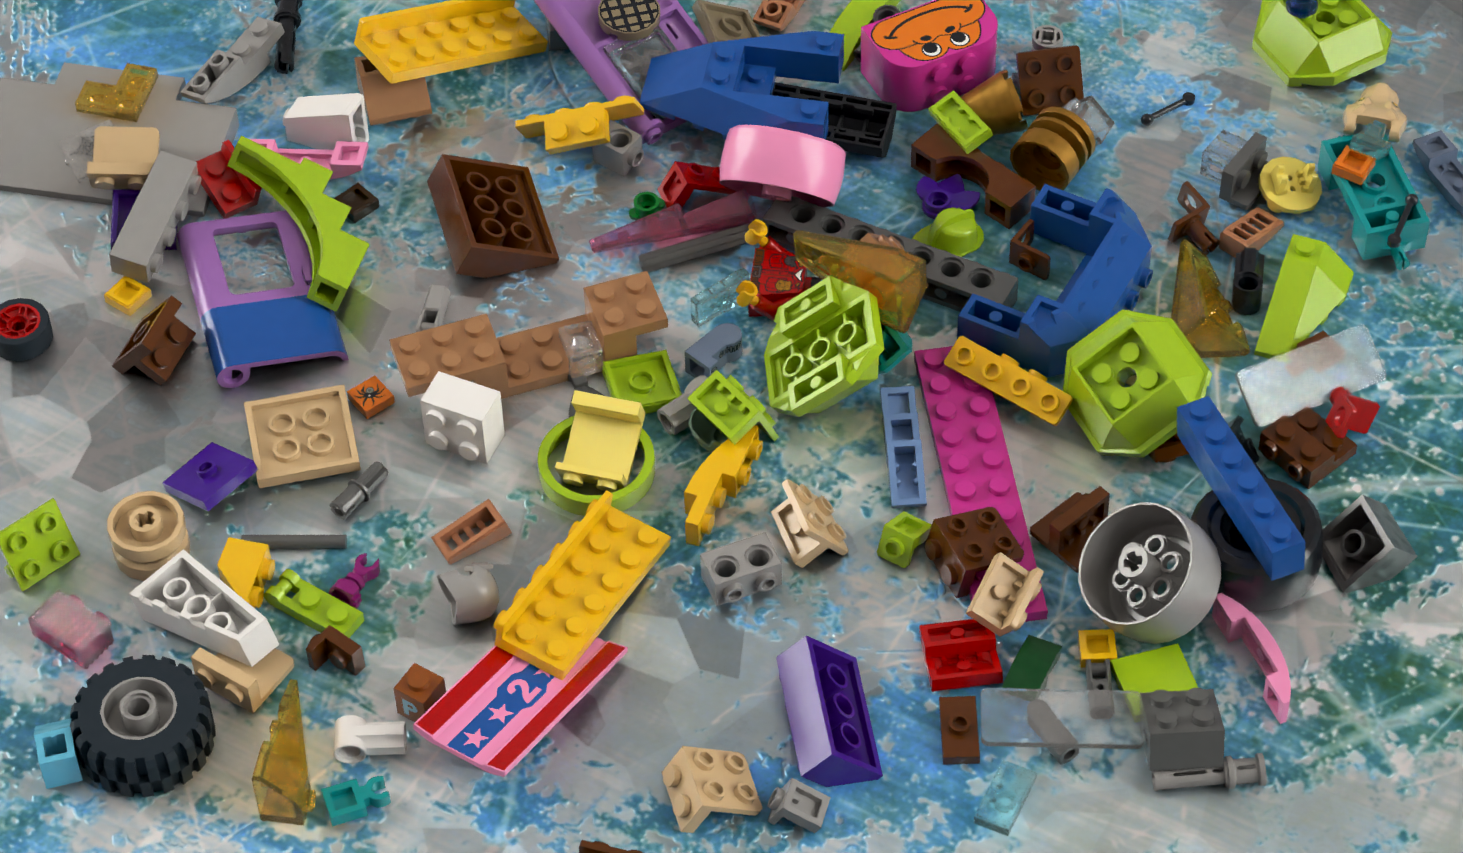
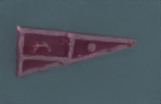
[589,188,758,253]

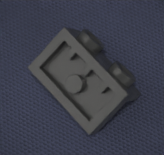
[1219,132,1268,210]

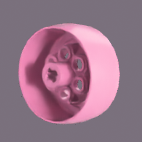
[720,125,846,207]

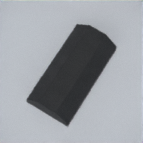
[772,82,897,158]

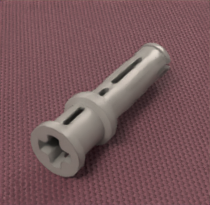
[1152,753,1267,791]

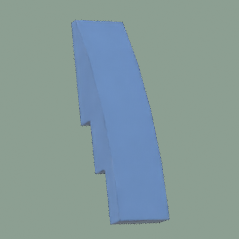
[880,386,927,508]

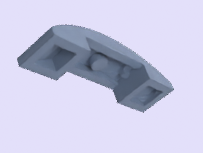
[1413,130,1463,215]

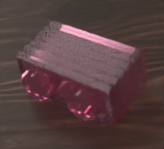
[28,590,114,669]

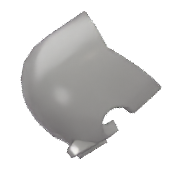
[437,562,499,626]

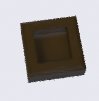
[334,183,379,223]

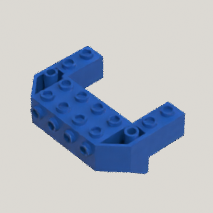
[957,184,1153,377]

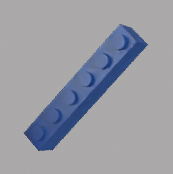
[1177,396,1305,581]

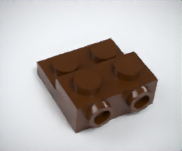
[1258,405,1357,489]

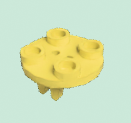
[1258,156,1322,214]

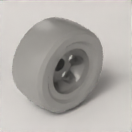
[1078,502,1221,644]

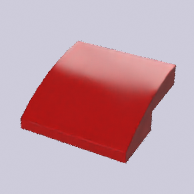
[919,619,1003,692]

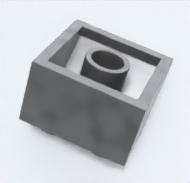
[1322,495,1418,593]

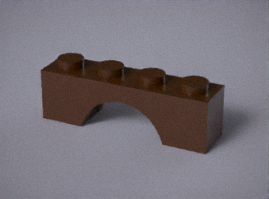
[911,124,1036,229]

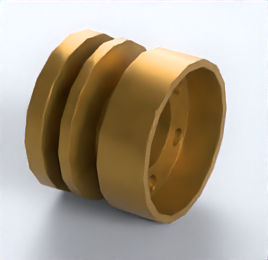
[1010,107,1096,191]

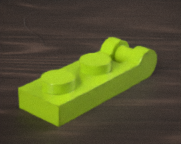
[264,569,365,638]

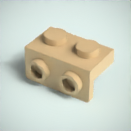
[965,552,1044,636]

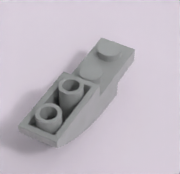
[180,16,285,104]

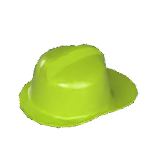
[912,207,984,257]

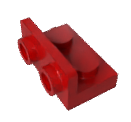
[196,140,262,219]

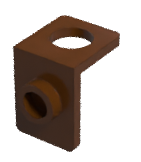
[1009,219,1051,280]

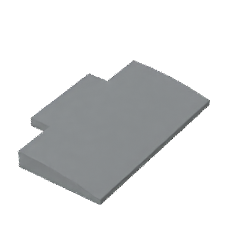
[0,62,239,217]

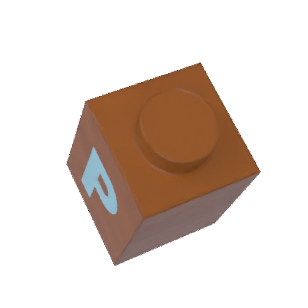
[393,663,446,722]

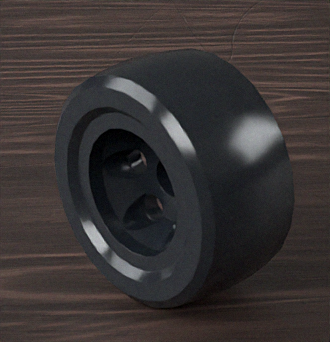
[1191,478,1323,612]

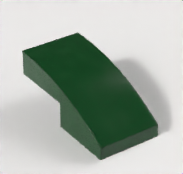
[1000,635,1062,703]

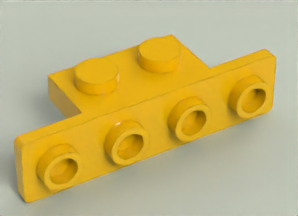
[515,96,644,155]
[944,336,1073,426]

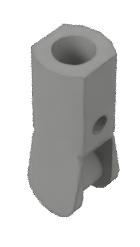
[416,285,451,332]

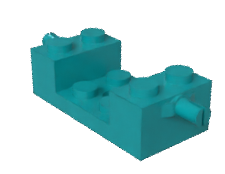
[1317,128,1430,270]

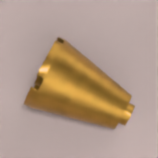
[936,69,1028,135]

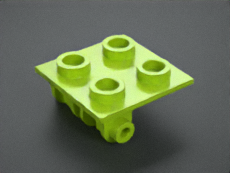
[0,498,80,592]

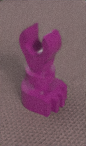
[329,553,380,609]

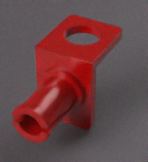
[1325,386,1380,439]

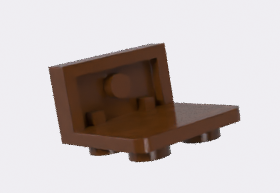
[924,507,1024,598]

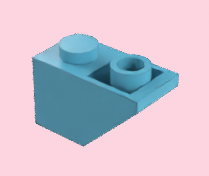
[34,718,83,789]

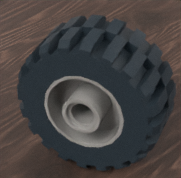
[70,655,216,797]

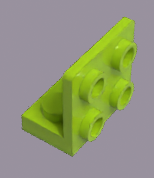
[687,370,779,445]

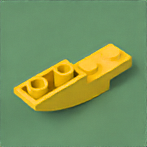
[684,425,763,546]

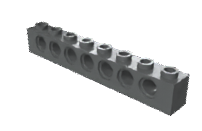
[763,196,1018,312]

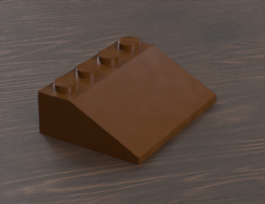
[427,154,559,278]

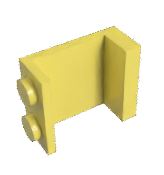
[555,390,646,492]

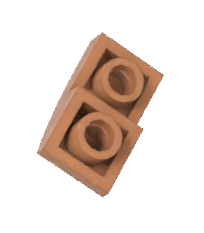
[753,0,805,32]

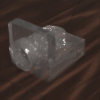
[558,320,603,378]

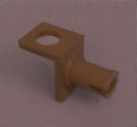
[1168,181,1220,255]

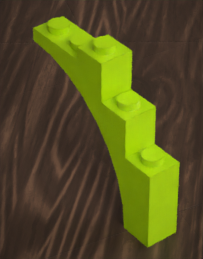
[227,135,370,312]

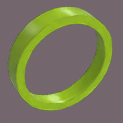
[538,415,655,516]

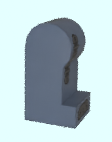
[685,323,742,378]

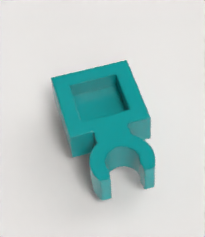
[321,776,391,827]

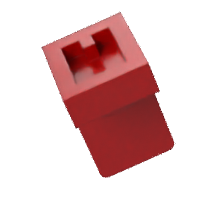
[657,161,737,213]

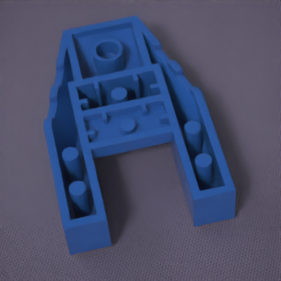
[639,31,844,140]

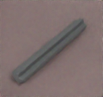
[639,221,752,273]

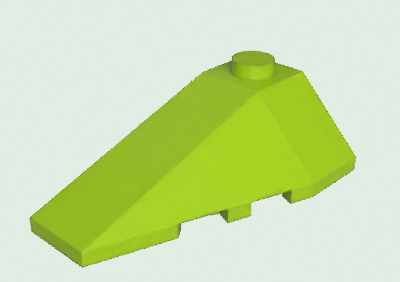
[1254,234,1354,363]

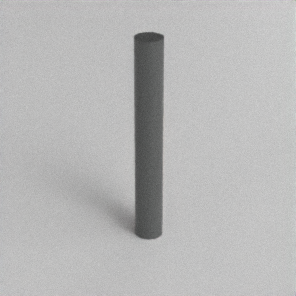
[241,535,347,549]

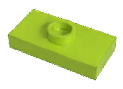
[928,90,993,154]

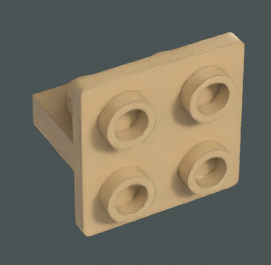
[771,479,849,568]

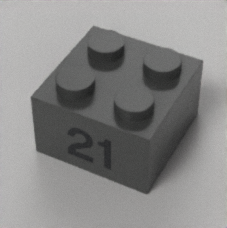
[1139,688,1225,771]

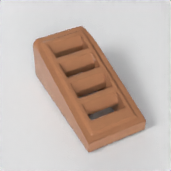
[1218,207,1284,258]
[431,499,512,565]

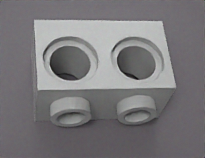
[700,532,782,606]

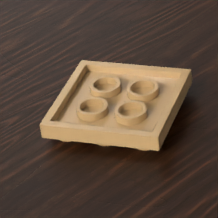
[244,384,361,489]

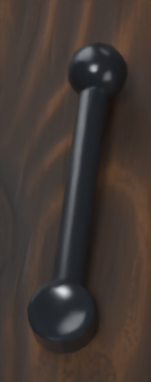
[1141,92,1195,126]
[1387,194,1418,248]

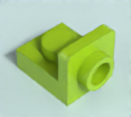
[877,511,932,568]

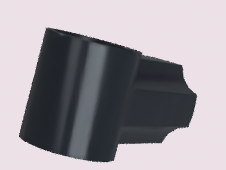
[1231,248,1265,315]

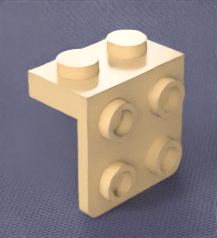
[87,126,160,190]
[191,647,294,714]
[661,746,762,833]

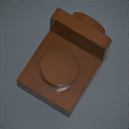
[306,625,366,676]

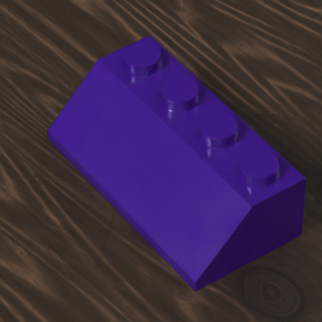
[776,635,883,787]

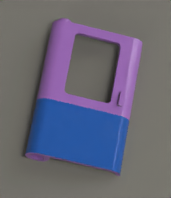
[177,210,349,388]

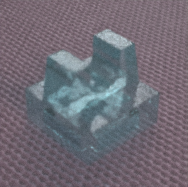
[1349,120,1392,160]

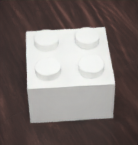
[420,371,505,464]

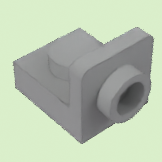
[767,778,831,833]

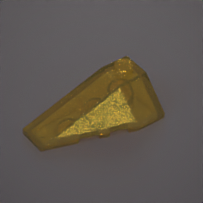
[1171,239,1250,358]
[252,679,316,826]

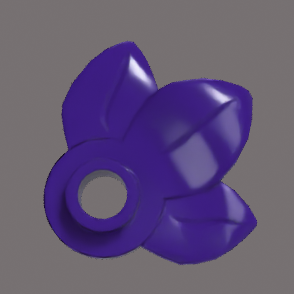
[916,174,981,219]

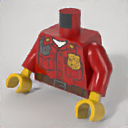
[736,219,823,321]

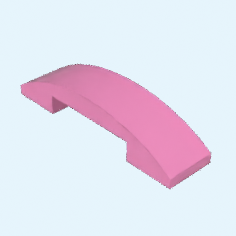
[250,139,369,180]
[1212,593,1291,724]

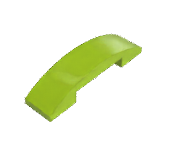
[829,0,901,71]

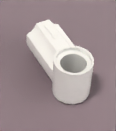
[333,715,407,764]

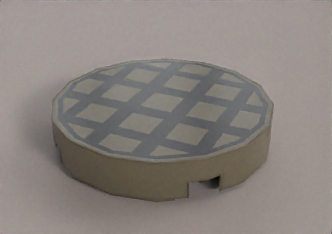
[598,0,660,41]

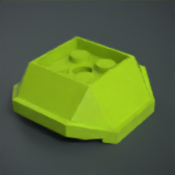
[1252,0,1392,87]
[764,276,885,417]
[1063,309,1212,458]

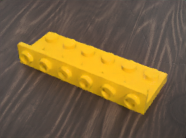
[354,0,548,84]
[493,490,671,680]

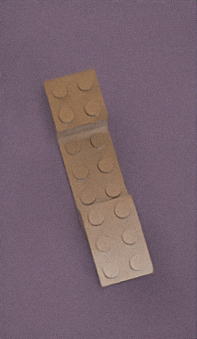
[389,271,668,399]

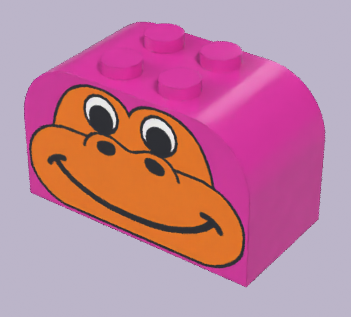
[861,0,998,112]

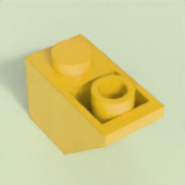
[217,537,275,608]

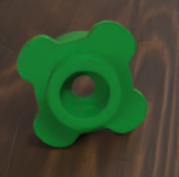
[629,192,665,223]

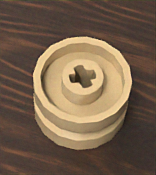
[107,491,190,581]

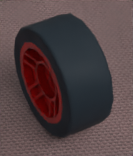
[0,298,53,362]

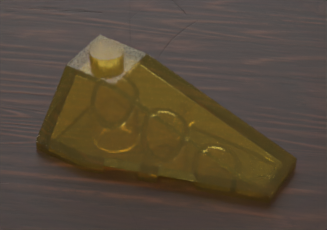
[793,230,927,334]

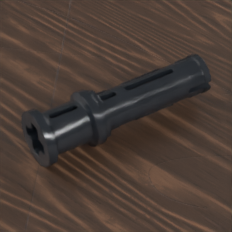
[274,0,302,74]

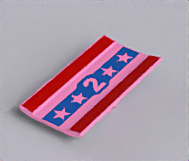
[413,637,628,777]

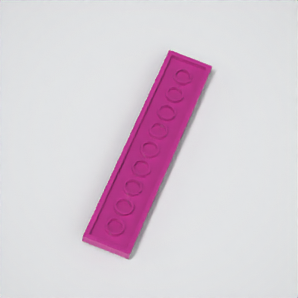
[914,346,1048,622]

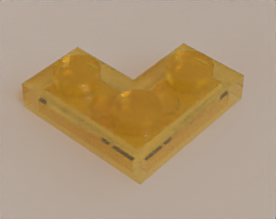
[75,63,158,122]

